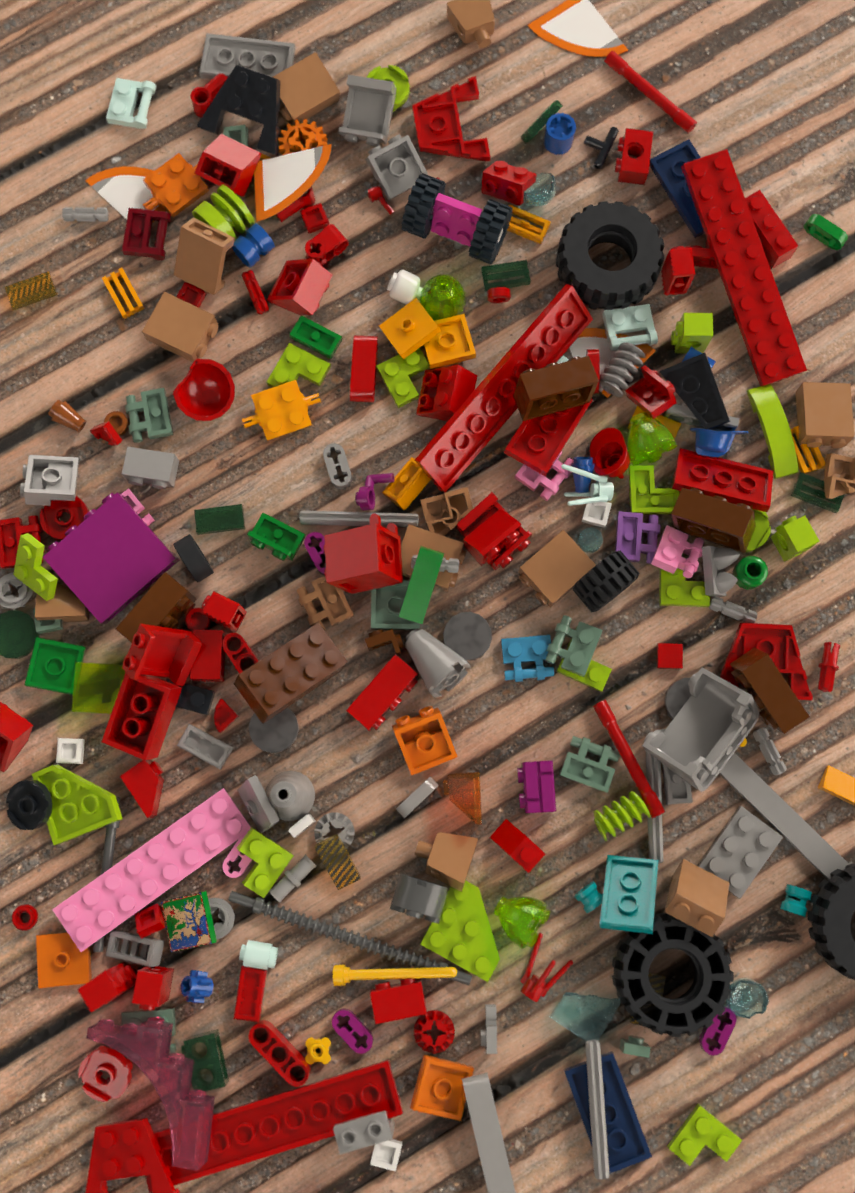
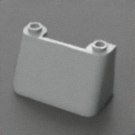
[642,667,759,792]

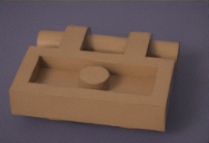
[296,576,354,630]

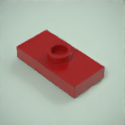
[233,965,268,1022]

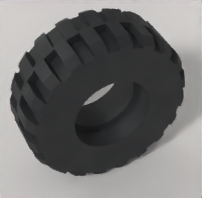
[556,201,665,310]
[807,863,855,980]
[612,913,734,1037]

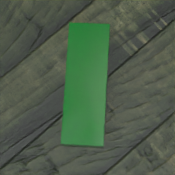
[399,546,444,624]

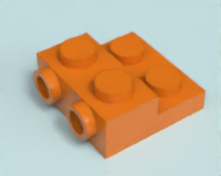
[392,706,458,776]

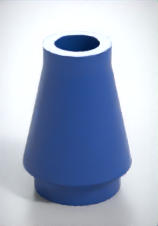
[571,457,595,493]

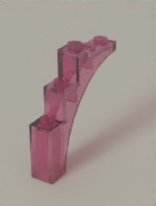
[86,1017,215,1171]

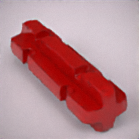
[242,270,269,315]

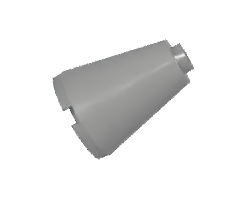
[405,629,471,698]
[266,771,315,821]

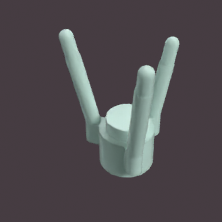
[561,464,614,506]

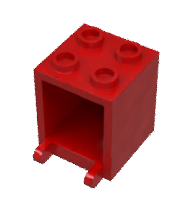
[323,513,403,594]

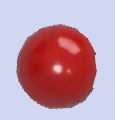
[173,359,235,421]

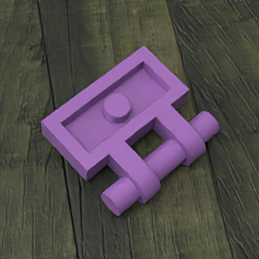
[615,511,660,564]

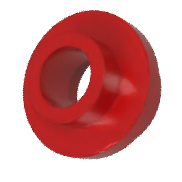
[12,904,38,931]

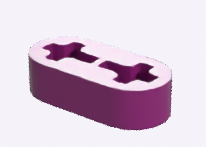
[304,532,326,576]
[699,1006,737,1056]
[332,1008,374,1054]

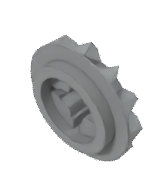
[0,572,34,610]
[314,812,355,853]
[208,898,235,939]

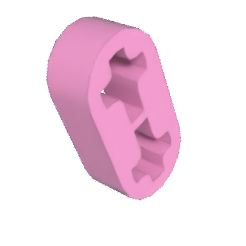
[223,834,253,878]

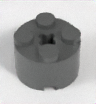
[390,874,448,924]

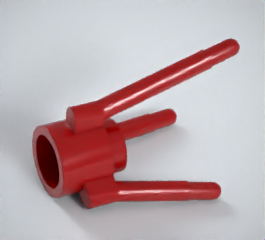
[520,933,573,1002]

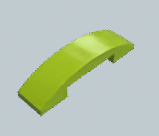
[747,384,799,479]

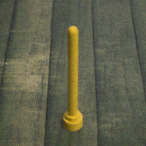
[333,964,457,986]

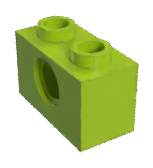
[671,313,713,353]
[771,516,820,562]

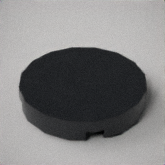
[6,779,53,830]

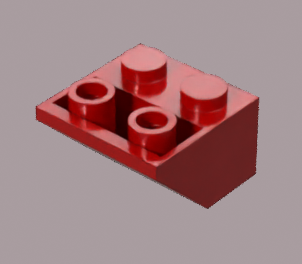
[194,134,262,197]
[416,365,478,421]
[463,508,521,566]

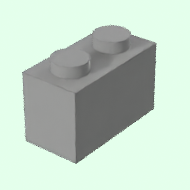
[122,447,179,490]

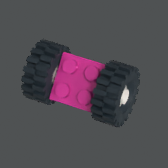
[401,173,513,265]

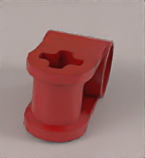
[305,224,349,266]

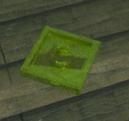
[72,662,126,714]

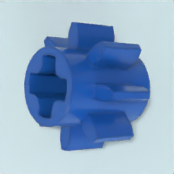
[181,970,213,1003]

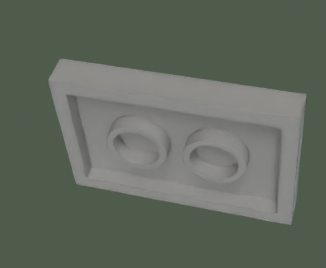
[697,806,783,899]

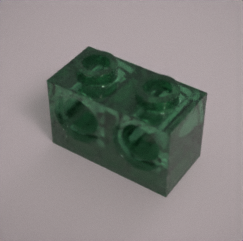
[181,1029,229,1095]

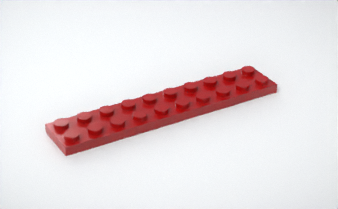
[681,149,807,386]
[415,284,593,493]
[145,1059,404,1193]

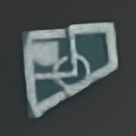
[550,992,621,1041]

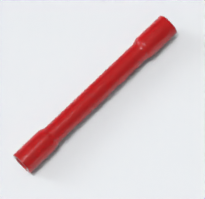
[604,50,697,134]
[593,700,666,819]

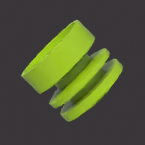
[192,184,255,241]

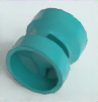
[780,884,812,917]

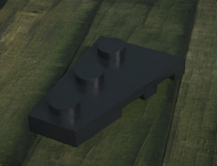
[659,353,731,430]

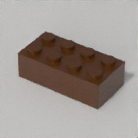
[234,623,348,724]

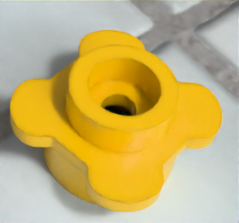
[305,1037,331,1064]

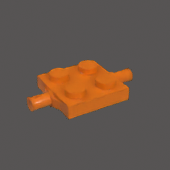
[142,153,209,218]

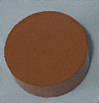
[104,411,129,436]

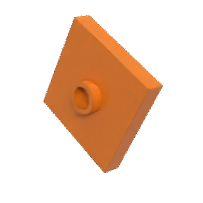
[36,932,92,988]
[410,1055,474,1121]

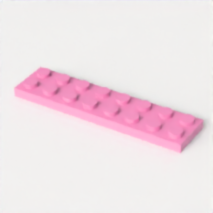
[52,788,251,952]

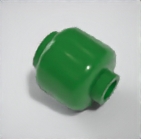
[733,556,768,590]

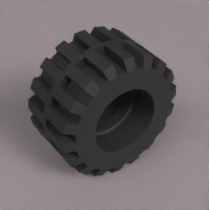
[573,550,640,613]

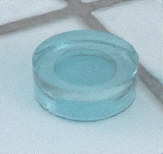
[578,528,603,553]

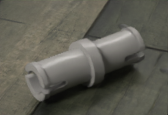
[269,854,316,903]

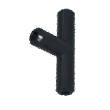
[584,127,619,169]

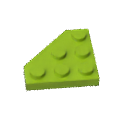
[32,765,123,845]
[420,881,500,982]

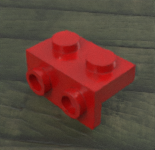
[481,161,536,206]
[625,365,677,419]

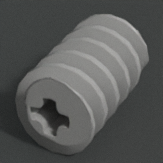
[600,343,646,397]

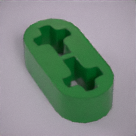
[804,214,848,250]

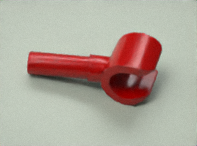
[368,186,395,215]

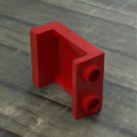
[456,492,532,571]
[122,624,202,686]

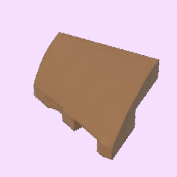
[824,453,855,499]
[420,487,473,536]
[35,583,89,622]

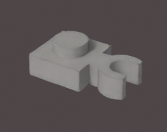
[480,1004,497,1054]

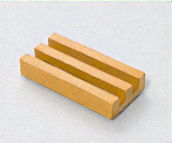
[507,204,551,245]
[102,268,145,319]
[790,425,825,475]

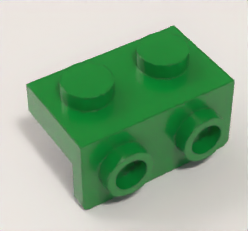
[247,513,306,561]

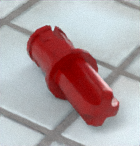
[818,642,840,692]

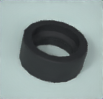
[173,534,214,582]

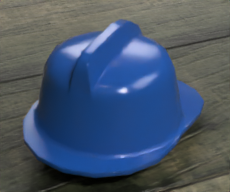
[690,428,748,457]

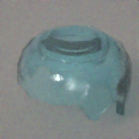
[524,173,557,206]
[726,977,769,1019]

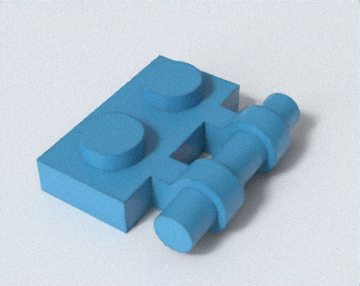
[501,635,554,682]

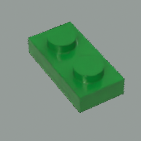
[289,315,343,359]

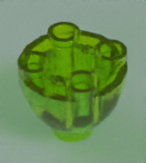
[420,274,466,320]
[627,413,678,466]
[494,896,551,949]

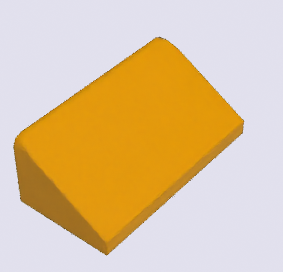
[382,457,431,510]
[818,765,855,806]

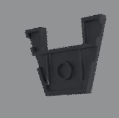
[197,65,280,156]

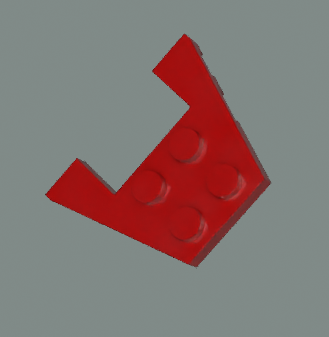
[412,76,490,162]
[720,623,813,700]
[85,1118,180,1193]

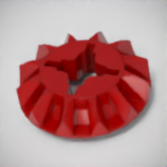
[414,1010,455,1054]

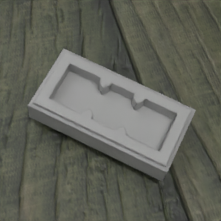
[177,724,233,769]

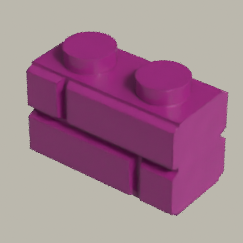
[517,761,556,813]

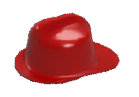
[589,428,631,479]

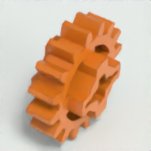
[278,119,328,155]

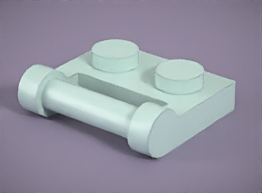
[106,78,156,129]
[602,304,658,351]

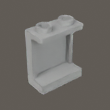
[338,75,397,146]
[333,1111,395,1154]

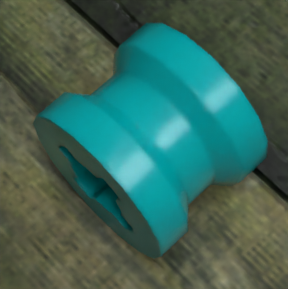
[574,881,603,913]

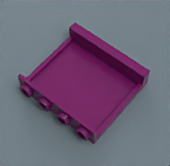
[43,492,180,624]

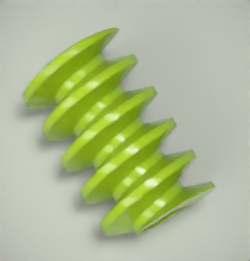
[593,791,651,841]

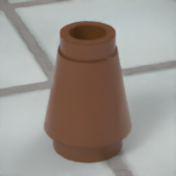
[48,400,86,432]

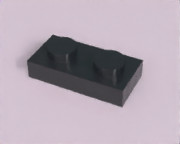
[166,679,215,715]

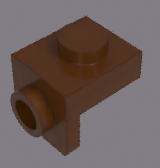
[365,629,404,656]

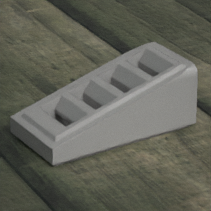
[106,930,164,967]

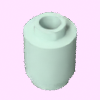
[239,940,278,970]

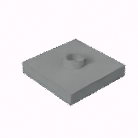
[237,775,279,833]

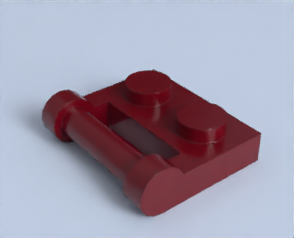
[122,208,171,260]

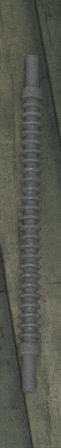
[228,891,472,986]

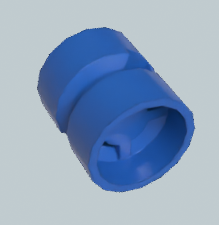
[231,223,275,268]

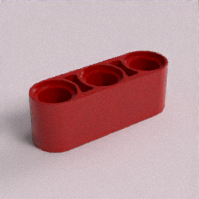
[350,335,378,403]
[222,633,259,674]
[248,1020,311,1087]

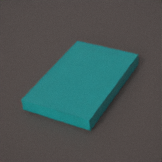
[600,855,659,934]

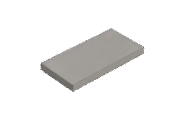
[199,33,296,80]

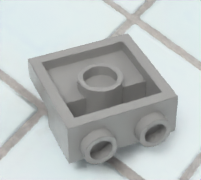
[366,135,428,200]
[20,455,79,506]

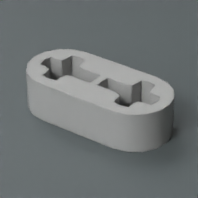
[323,443,352,489]
[396,776,439,818]

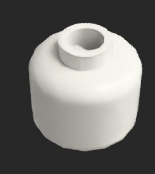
[387,270,423,305]

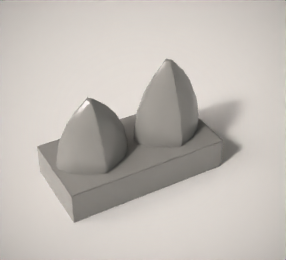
[702,546,740,597]

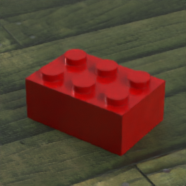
[101,673,182,761]

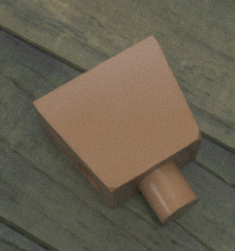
[446,0,495,48]
[414,832,478,891]

